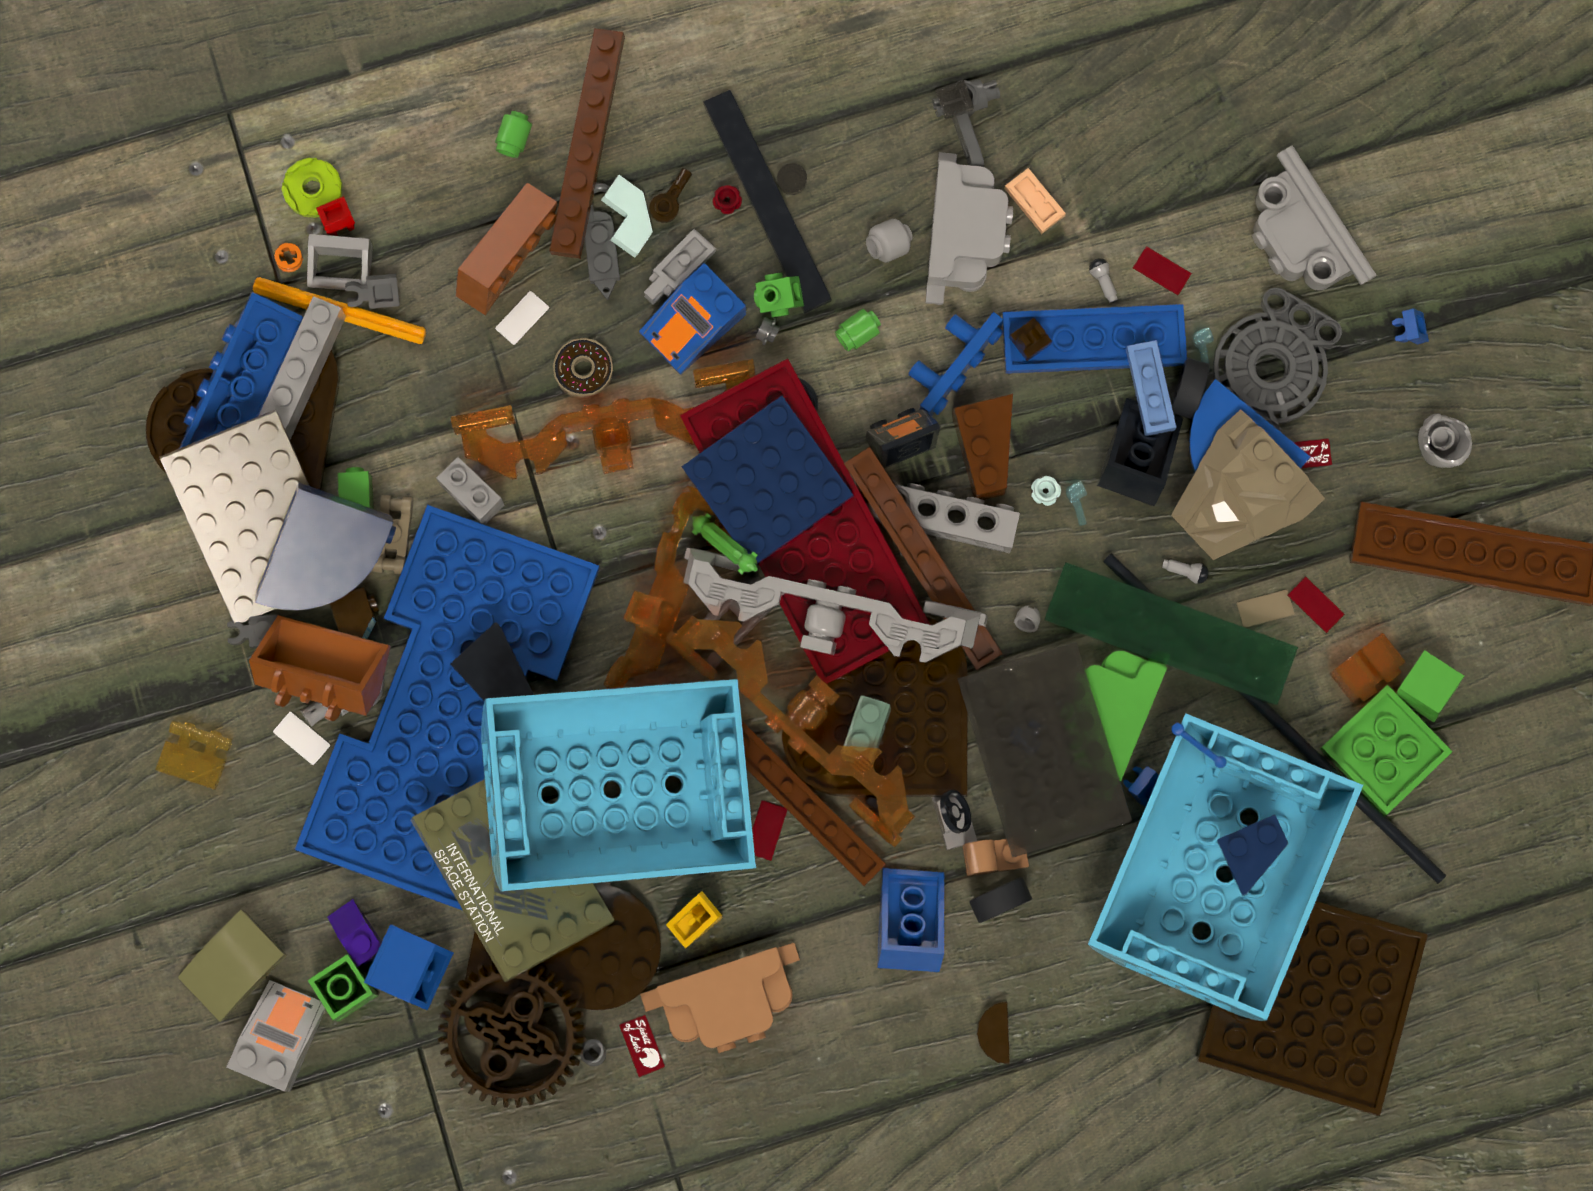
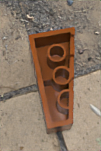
[456,183,557,316]

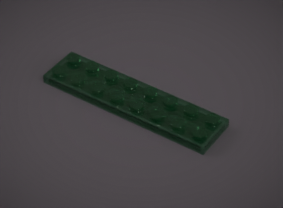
[1044,562,1298,705]

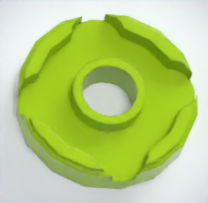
[282,158,343,218]

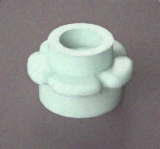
[1031,476,1061,506]

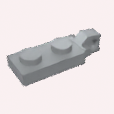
[644,229,716,305]

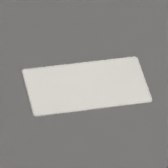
[495,291,549,345]
[273,712,330,765]

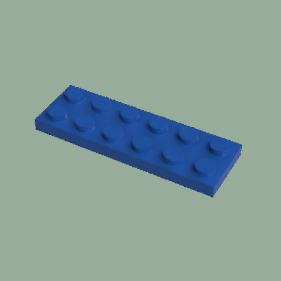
[1002,304,1187,374]

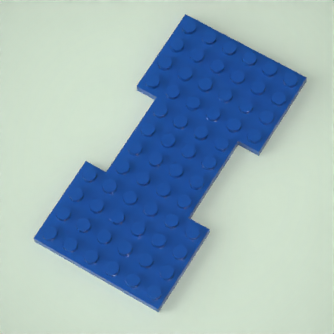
[295,505,600,911]

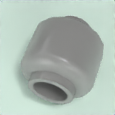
[866,218,912,263]

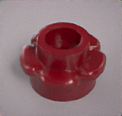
[712,185,742,214]

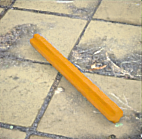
[253,277,426,344]

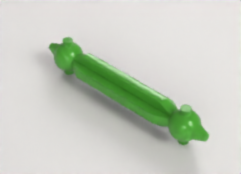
[692,513,758,574]

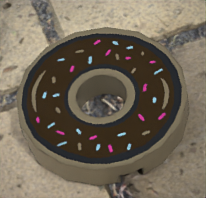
[553,338,614,399]

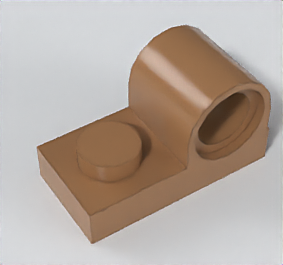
[962,836,1029,877]

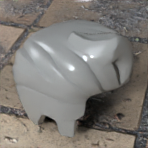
[1418,413,1472,468]

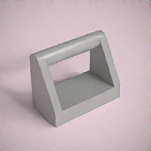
[307,234,373,290]

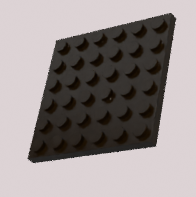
[1197,901,1428,1116]

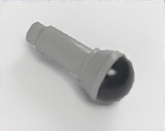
[1089,258,1118,303]
[1162,559,1209,584]

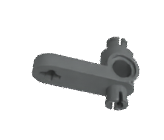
[932,79,1000,167]

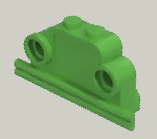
[1059,648,1170,802]

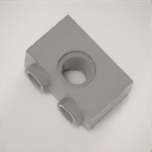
[436,457,504,525]

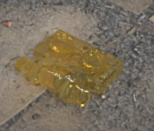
[155,721,232,790]

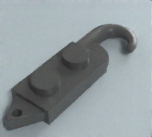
[585,183,620,300]

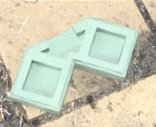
[601,175,653,258]

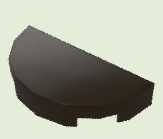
[977,1001,1010,1065]

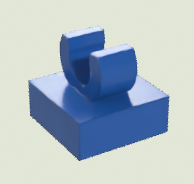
[1392,308,1429,345]
[1123,766,1159,808]

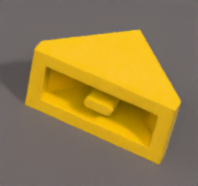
[666,891,723,949]

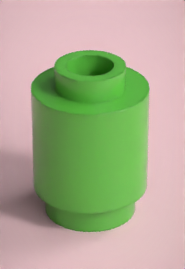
[495,111,532,158]
[834,309,881,351]

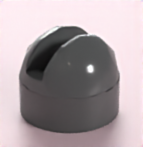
[580,1039,606,1066]

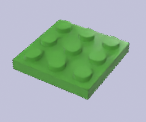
[1320,685,1453,816]

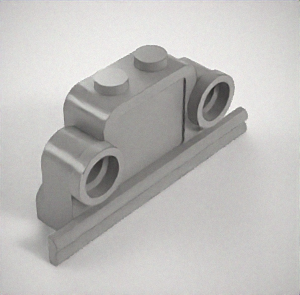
[1252,145,1377,290]
[925,152,1013,305]

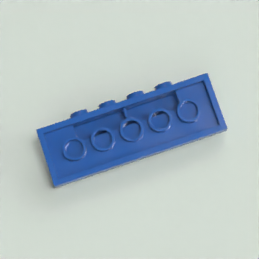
[179,292,303,449]

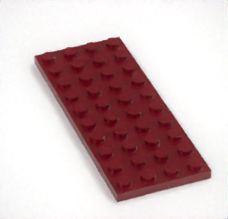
[680,358,931,686]

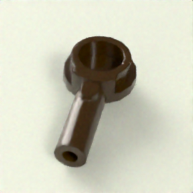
[649,168,692,223]

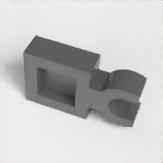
[345,274,400,309]
[227,615,278,648]

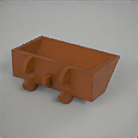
[249,615,391,721]

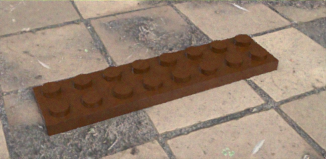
[1350,502,1593,606]

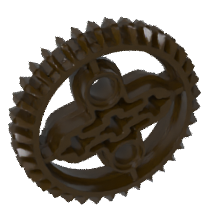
[438,961,586,1108]

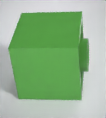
[1396,650,1464,722]
[308,954,379,1022]

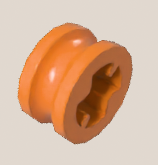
[274,243,303,273]

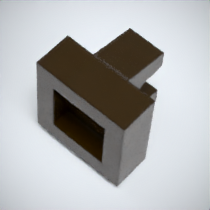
[1009,318,1052,361]

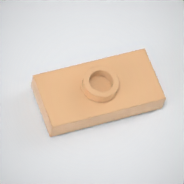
[1004,168,1066,234]

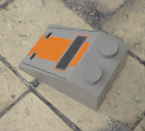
[226,980,325,1092]

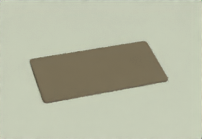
[1237,590,1295,628]

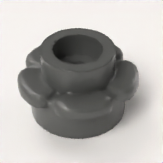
[755,316,780,345]

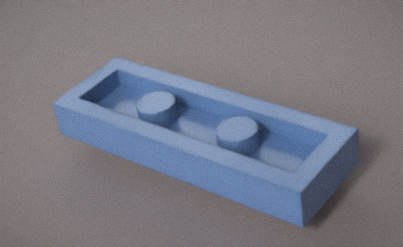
[1126,340,1177,436]

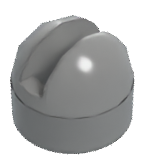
[1014,606,1041,632]

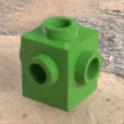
[754,273,804,318]

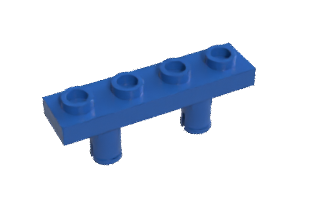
[909,312,1004,416]

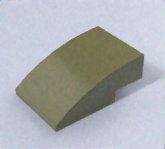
[178,910,288,1022]

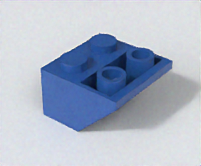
[364,924,454,1010]

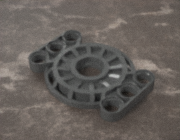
[1202,288,1342,432]

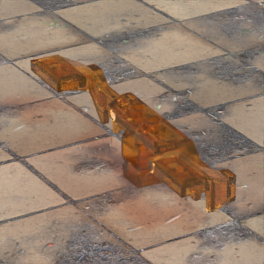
[451,359,755,480]
[603,486,731,689]
[665,615,915,847]

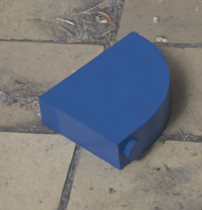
[1189,379,1310,474]

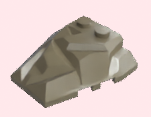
[1171,409,1325,560]

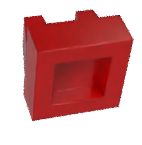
[316,196,355,236]

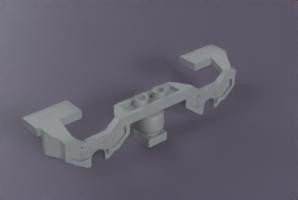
[683,548,988,663]

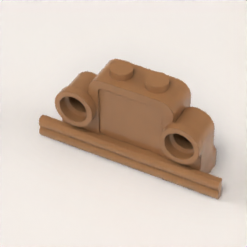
[640,943,800,1054]

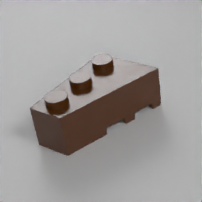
[952,394,1013,500]

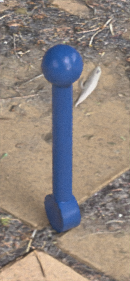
[1172,723,1227,768]

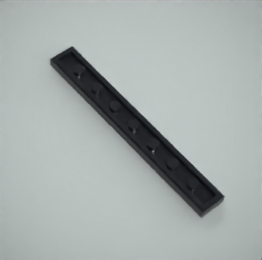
[703,90,832,314]

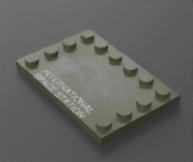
[411,779,614,982]

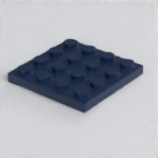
[681,396,854,565]

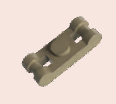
[373,494,413,575]

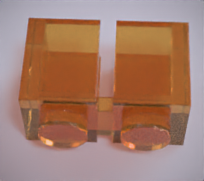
[1329,633,1406,702]

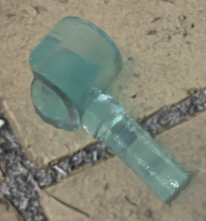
[1192,327,1214,371]
[1066,481,1087,526]

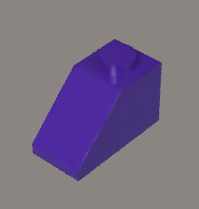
[327,899,382,968]

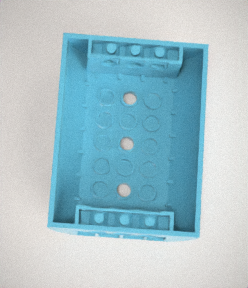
[481,679,756,891]
[1088,713,1363,1021]

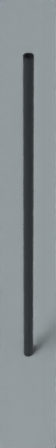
[1103,553,1446,884]

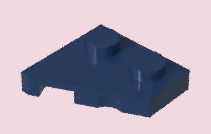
[1217,815,1288,897]

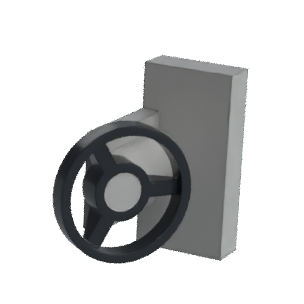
[931,790,977,850]

